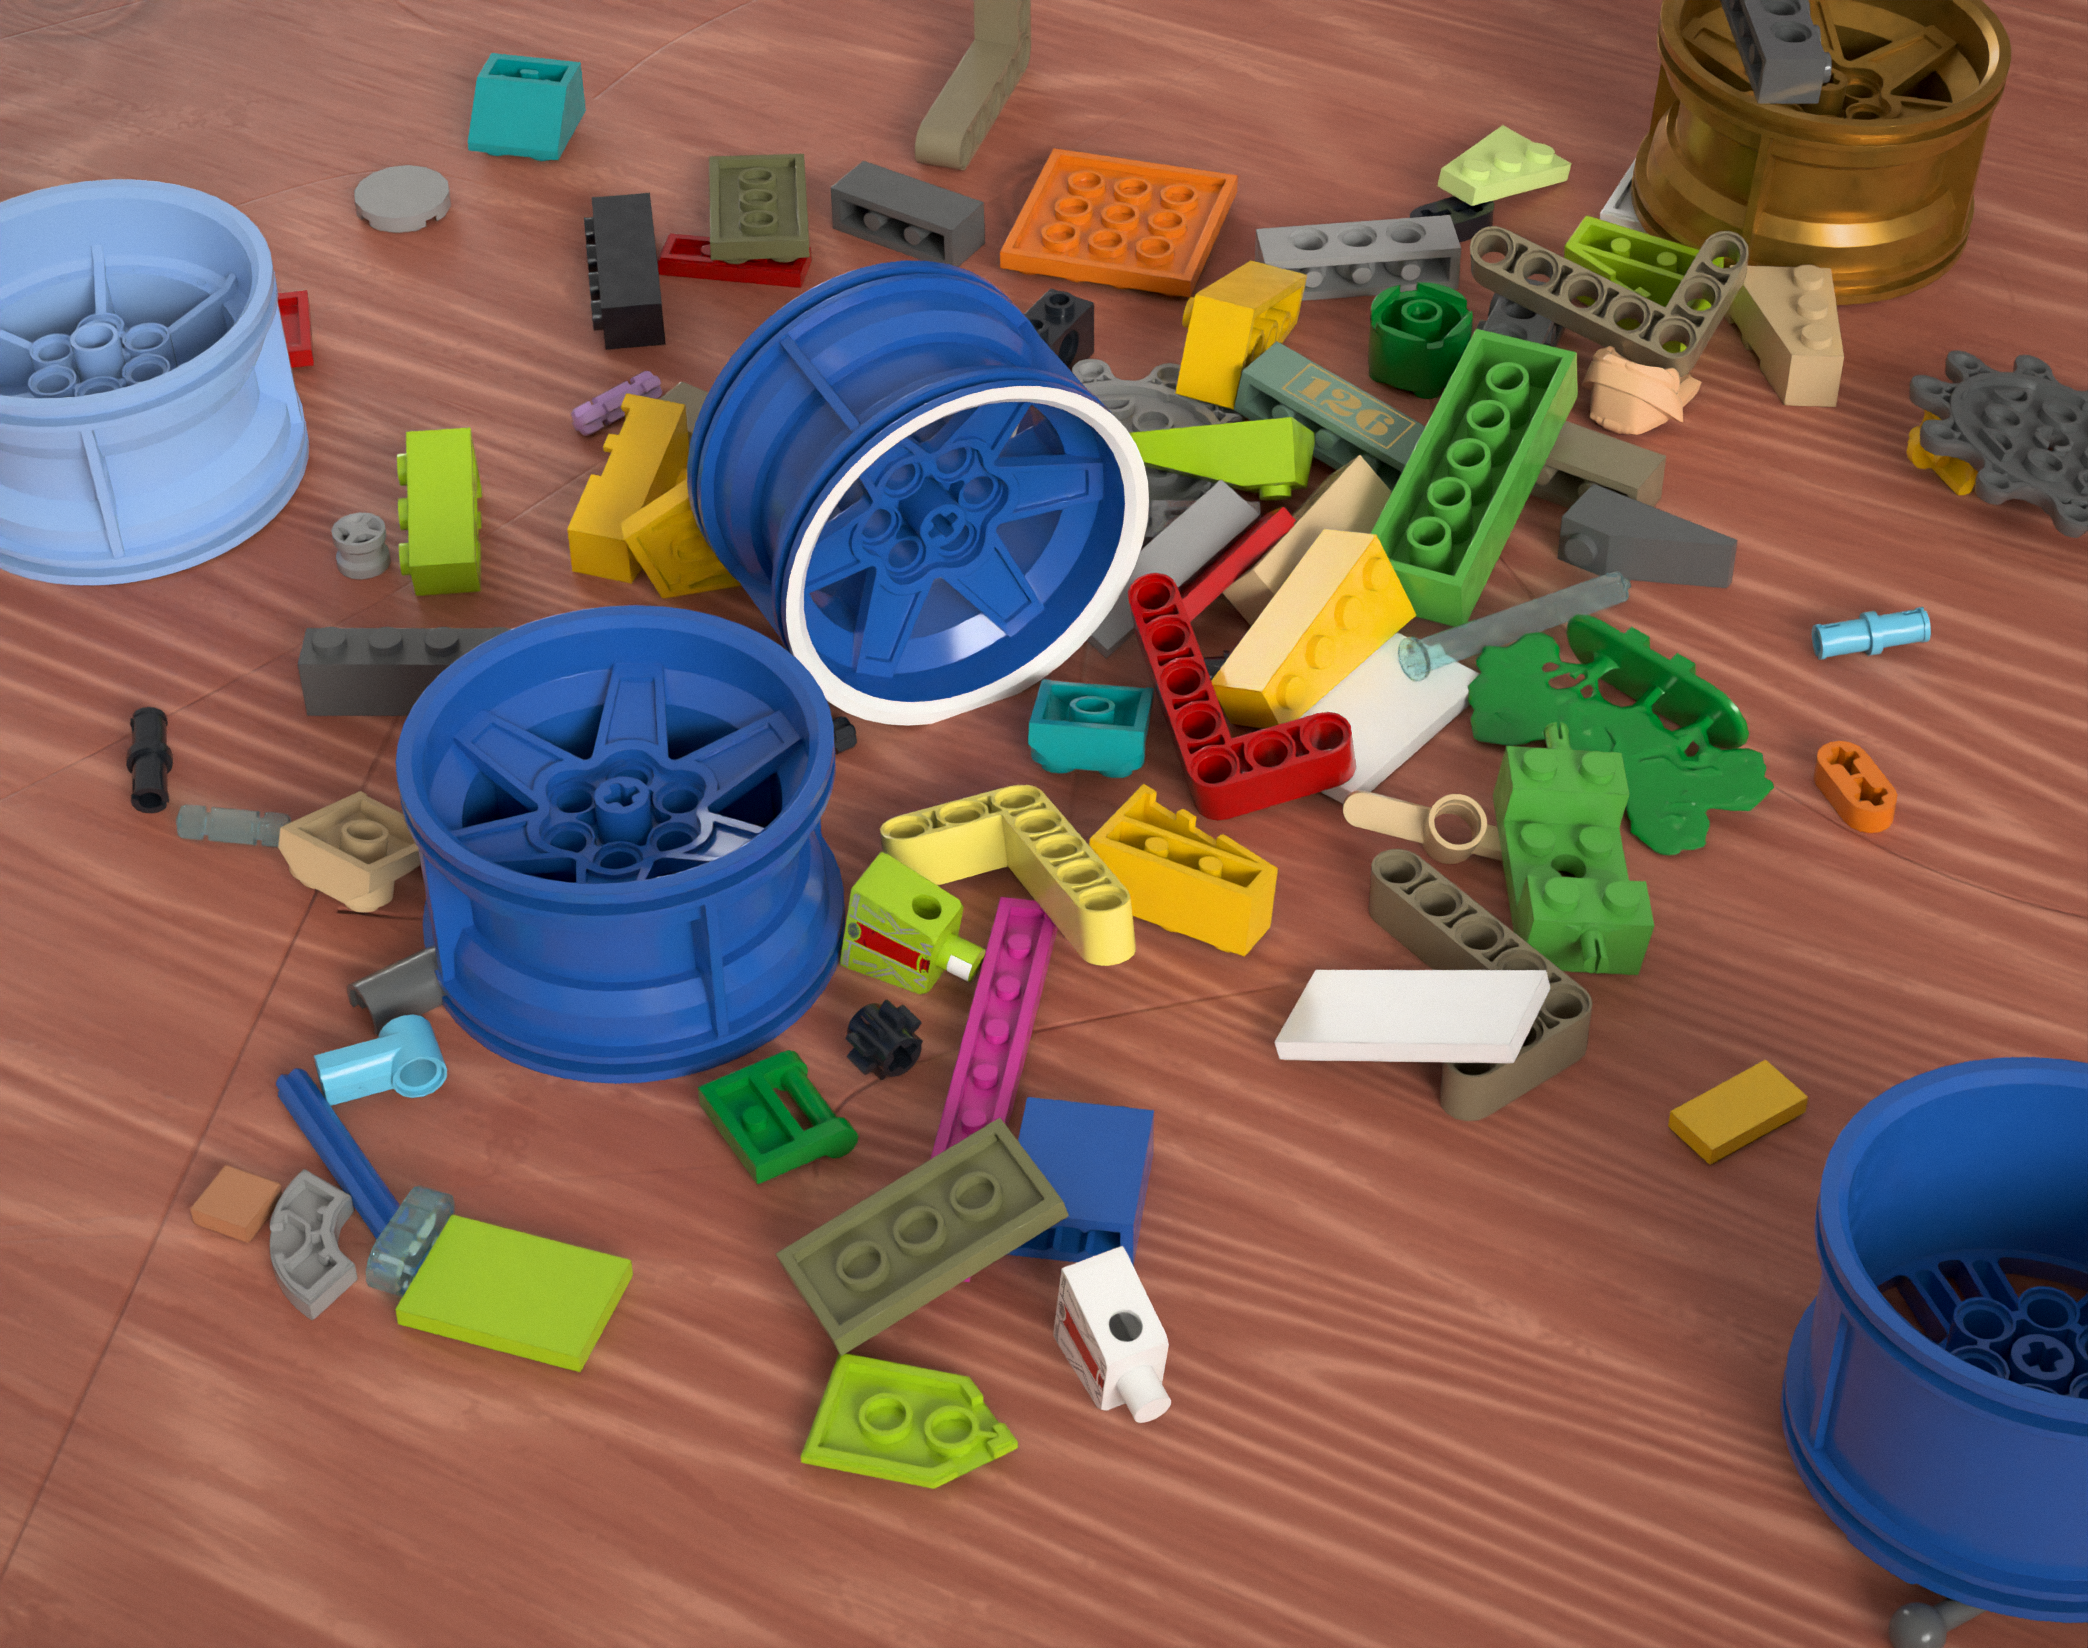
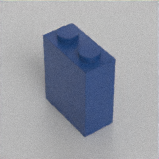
[1006,1097,1154,1267]

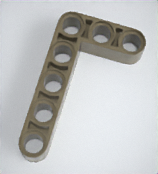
[915,0,1031,170]
[1470,226,1749,377]
[1368,849,1593,1121]

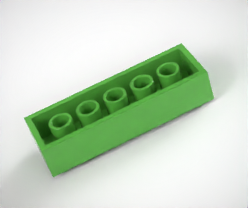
[1371,329,1578,629]

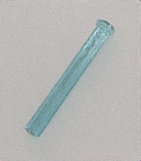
[1398,571,1631,681]

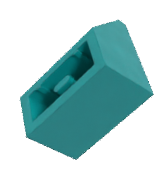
[467,53,586,161]

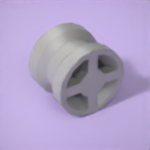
[331,512,391,580]

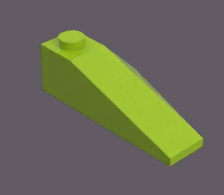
[1129,417,1315,500]

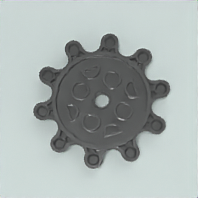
[1909,350,2088,538]

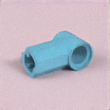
[314,1014,447,1106]

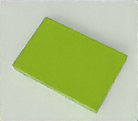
[395,1214,633,1373]

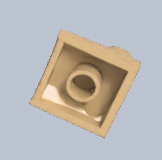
[278,791,421,912]

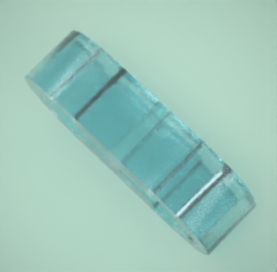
[366,1185,455,1297]

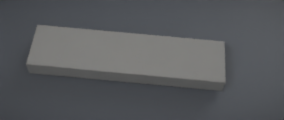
[1087,479,1260,658]

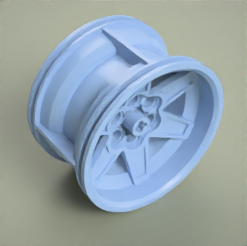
[0,179,309,585]

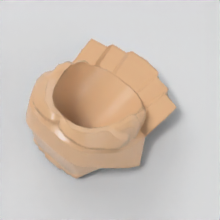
[1581,346,1702,435]

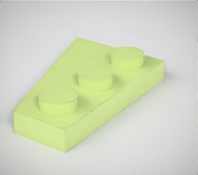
[1437,125,1572,206]

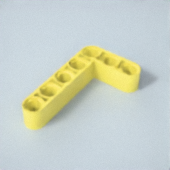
[880,785,1136,966]

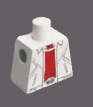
[1053,1246,1171,1423]

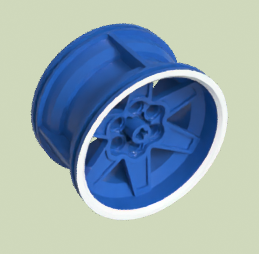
[687,260,1149,726]

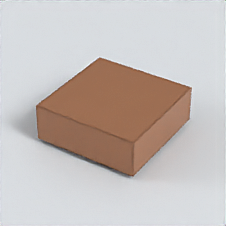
[190,1165,282,1243]

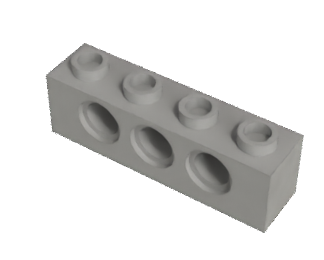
[1255,215,1461,301]

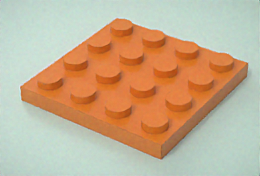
[1000,148,1238,297]

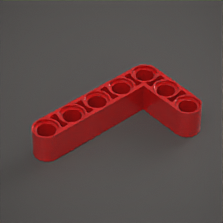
[1128,573,1356,821]

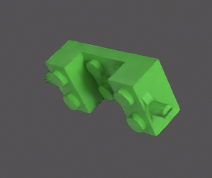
[1492,722,1654,975]

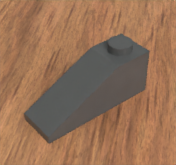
[1557,484,1738,588]

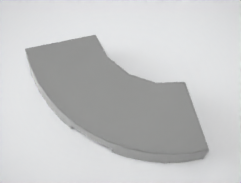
[270,1169,358,1321]

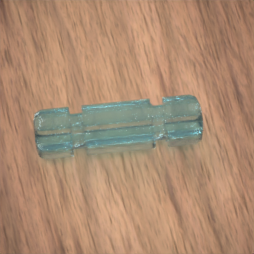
[176,804,291,848]

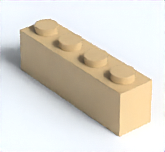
[1222,455,1392,626]

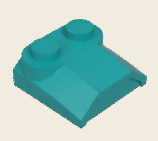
[1028,679,1154,778]

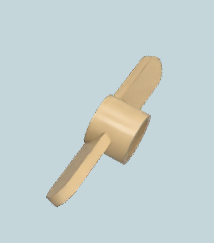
[1343,790,1503,864]

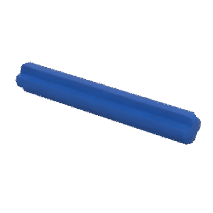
[276,1068,412,1248]

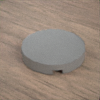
[354,165,451,233]

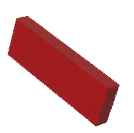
[657,233,812,288]
[1180,506,1296,622]

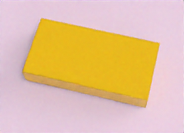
[1668,1059,1808,1165]

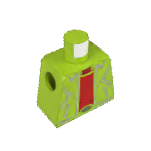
[840,851,986,994]

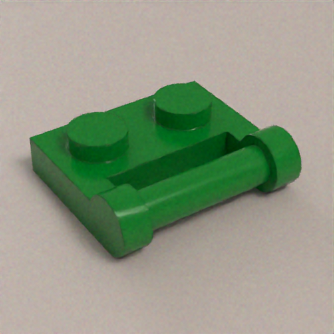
[698,1050,859,1185]

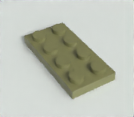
[709,154,810,264]
[776,1118,1069,1356]

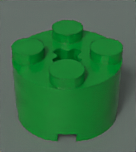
[1368,282,1473,399]

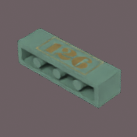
[1234,341,1426,492]

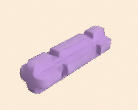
[571,371,662,436]

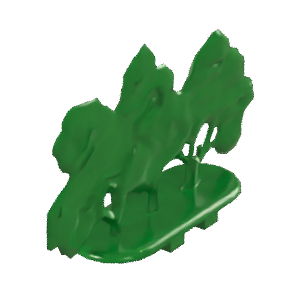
[1467,614,1774,855]

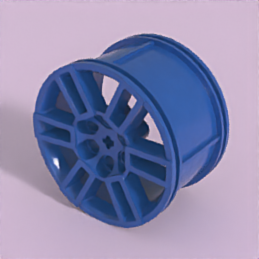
[1780,1057,2088,1623]

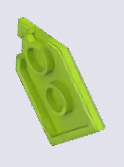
[801,1353,1018,1489]

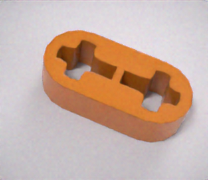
[1813,741,1898,833]

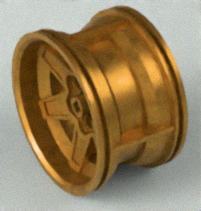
[1631,0,2011,305]

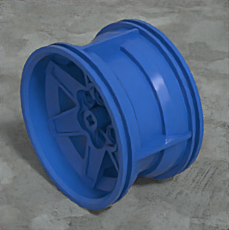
[396,605,845,1084]

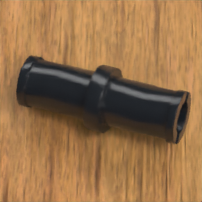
[126,707,173,814]

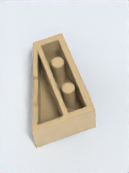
[1724,265,1844,407]

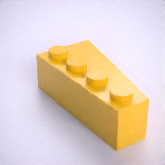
[1175,260,1307,409]
[1211,529,1417,729]

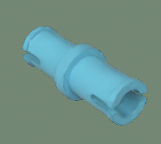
[1812,607,1931,660]

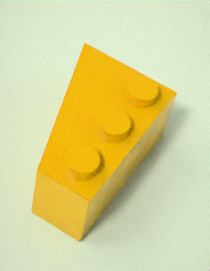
[567,393,689,584]
[1089,784,1278,957]

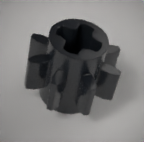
[845,1000,923,1080]

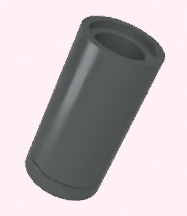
[347,945,446,1036]

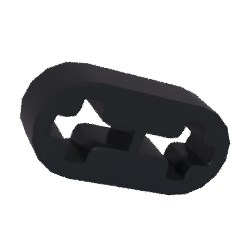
[1410,196,1494,243]

